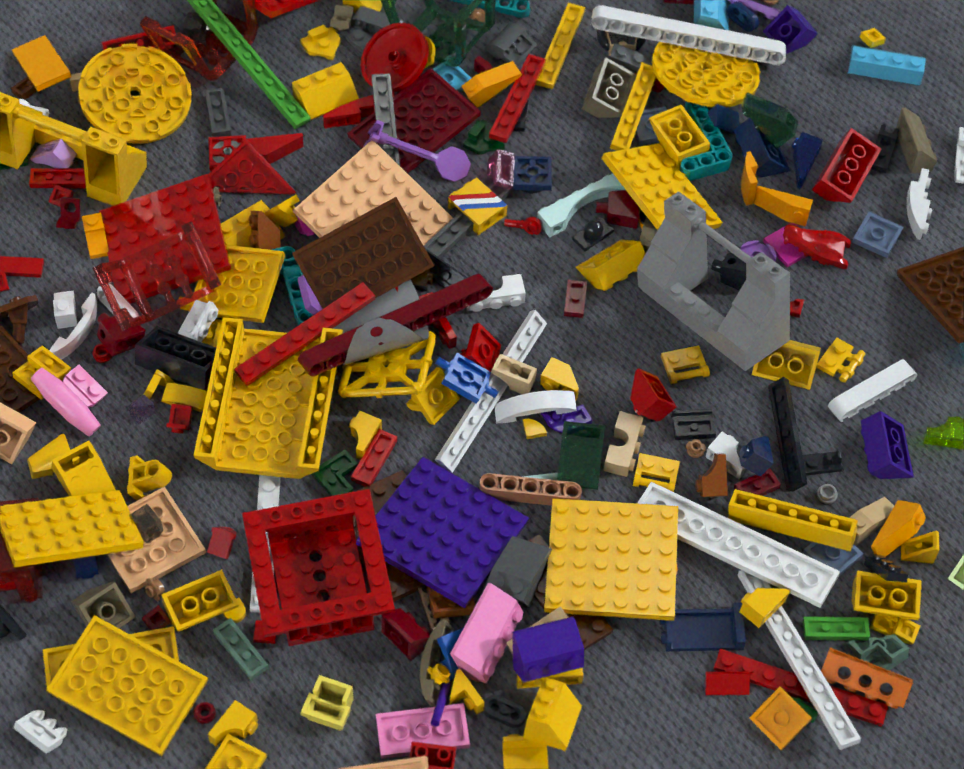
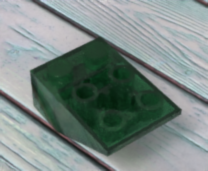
[741,92,798,148]
[557,421,605,490]

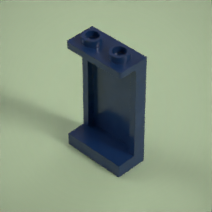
[659,603,746,651]

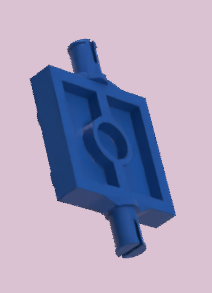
[435,353,499,404]

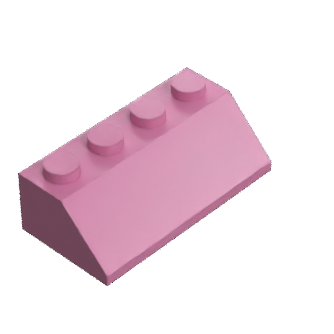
[450,583,524,684]

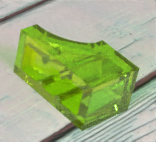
[923,417,964,449]

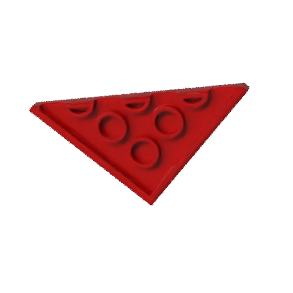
[208,139,296,195]

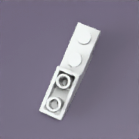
[907,168,932,240]

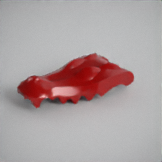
[783,224,851,269]

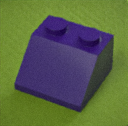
[763,5,818,54]

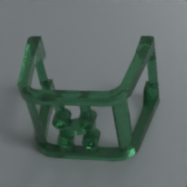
[381,0,495,67]

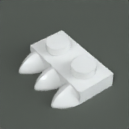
[14,710,67,754]

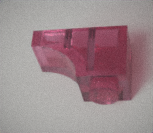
[487,149,515,190]

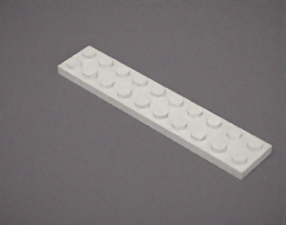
[637,482,840,608]

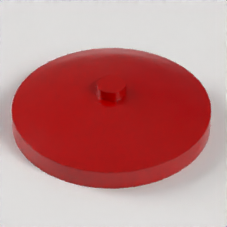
[361,23,429,92]

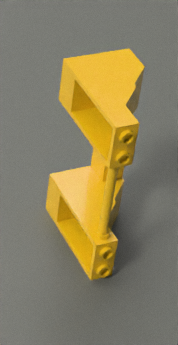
[0,92,147,206]

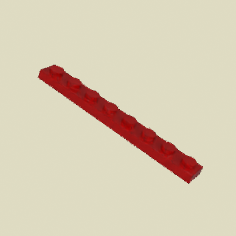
[234,282,375,386]
[713,648,888,727]

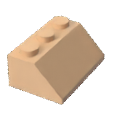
[0,403,36,464]

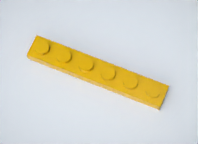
[535,3,585,89]
[610,62,656,151]

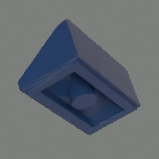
[707,104,739,134]

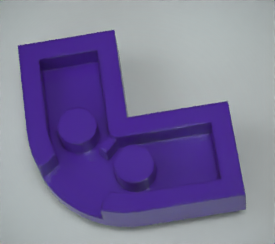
[541,404,592,433]

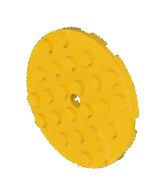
[652,42,760,107]
[78,44,192,144]

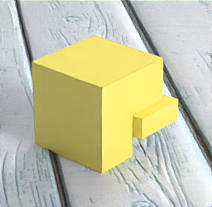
[301,675,353,731]

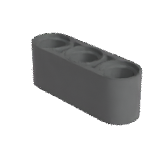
[351,6,405,33]

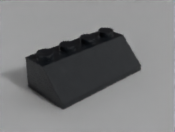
[135,326,216,390]

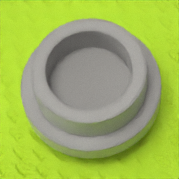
[817,484,838,504]

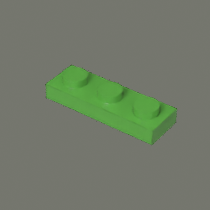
[803,617,870,641]

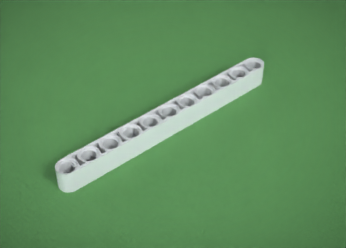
[592,5,786,65]

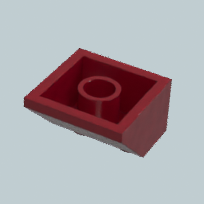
[381,608,430,661]

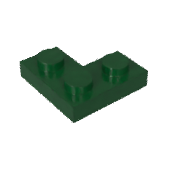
[312,449,358,496]

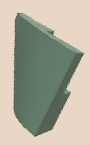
[848,634,909,670]

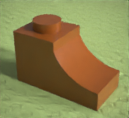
[695,453,728,497]

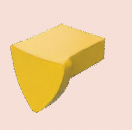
[142,369,175,400]

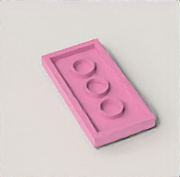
[376,703,470,759]

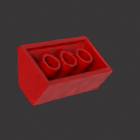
[811,128,882,203]

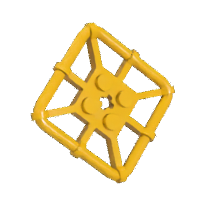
[338,331,436,398]

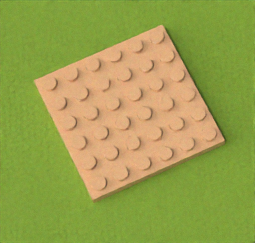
[293,140,453,246]

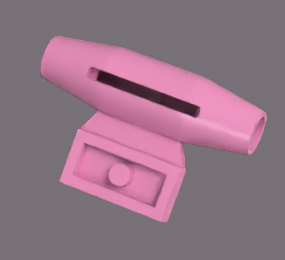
[31,365,108,437]

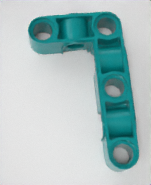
[272,246,313,325]

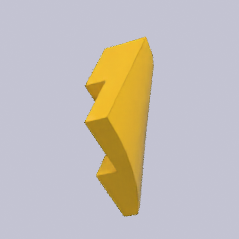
[27,434,70,479]

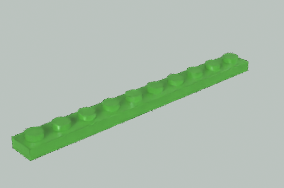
[187,0,311,129]

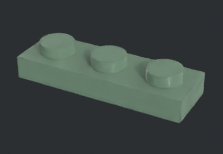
[213,618,269,680]

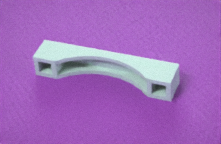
[537,174,625,238]

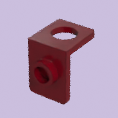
[56,197,81,229]

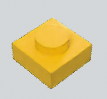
[859,28,886,48]

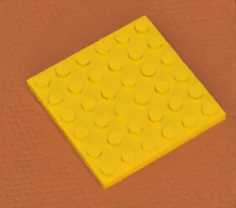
[544,498,678,621]

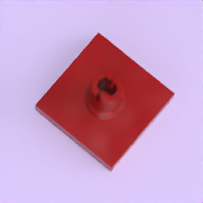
[460,323,501,372]

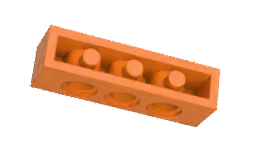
[821,647,913,709]

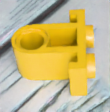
[127,455,172,501]

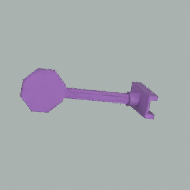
[363,120,471,182]

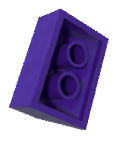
[860,411,914,479]
[512,617,584,682]

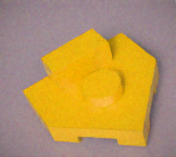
[300,25,341,60]

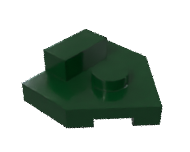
[463,119,505,155]

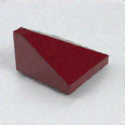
[141,605,171,630]

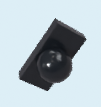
[572,217,614,252]
[0,604,27,641]

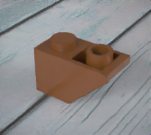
[249,211,281,250]

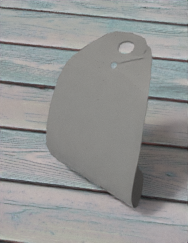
[333,280,429,365]

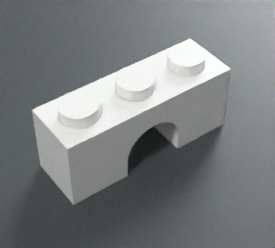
[466,274,526,312]

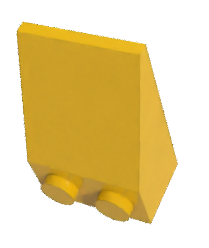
[649,105,710,168]

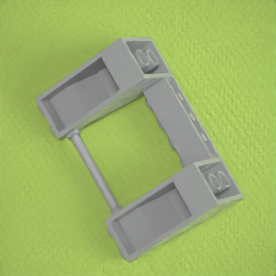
[637,191,790,371]

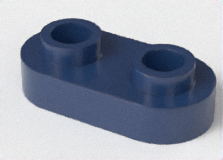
[727,2,759,32]

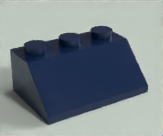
[734,117,791,178]

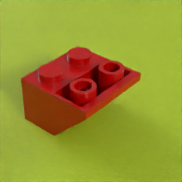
[409,742,456,769]

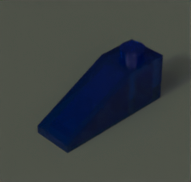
[792,132,823,190]

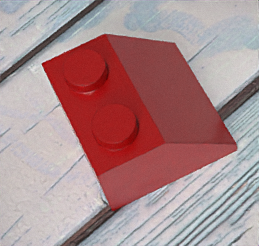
[630,368,677,421]

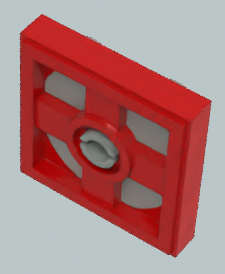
[208,135,246,171]

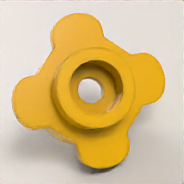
[427,663,450,685]

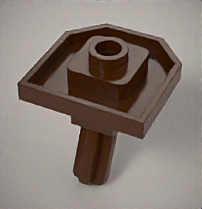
[0,295,38,344]

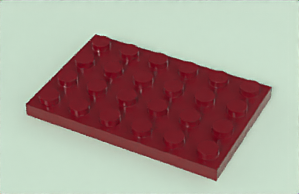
[347,68,481,174]

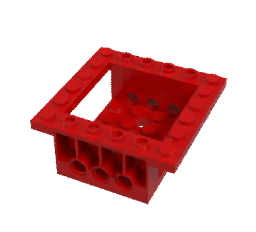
[242,489,395,646]

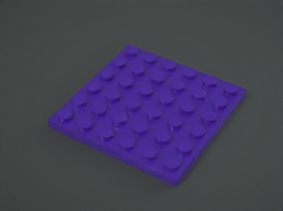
[356,457,529,608]

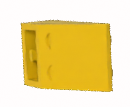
[52,441,116,496]

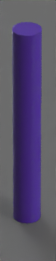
[431,679,452,727]

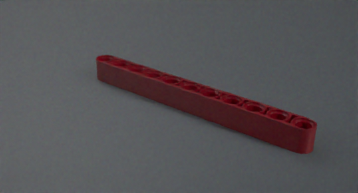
[298,274,493,377]

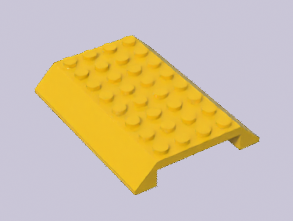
[193,317,343,479]

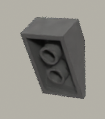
[484,536,552,608]

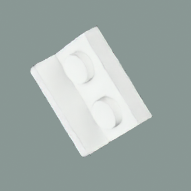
[178,299,219,342]

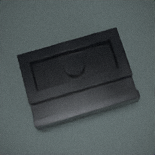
[671,409,716,440]

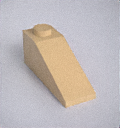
[849,497,894,546]

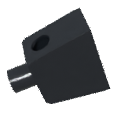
[711,253,746,291]

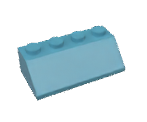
[694,0,729,31]
[848,45,926,85]

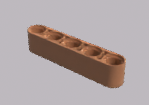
[479,473,582,506]

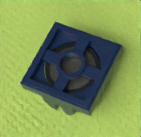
[513,156,552,194]

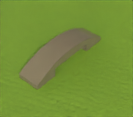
[420,619,454,707]

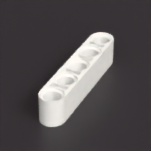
[828,359,917,422]

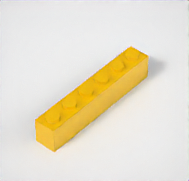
[728,489,858,552]

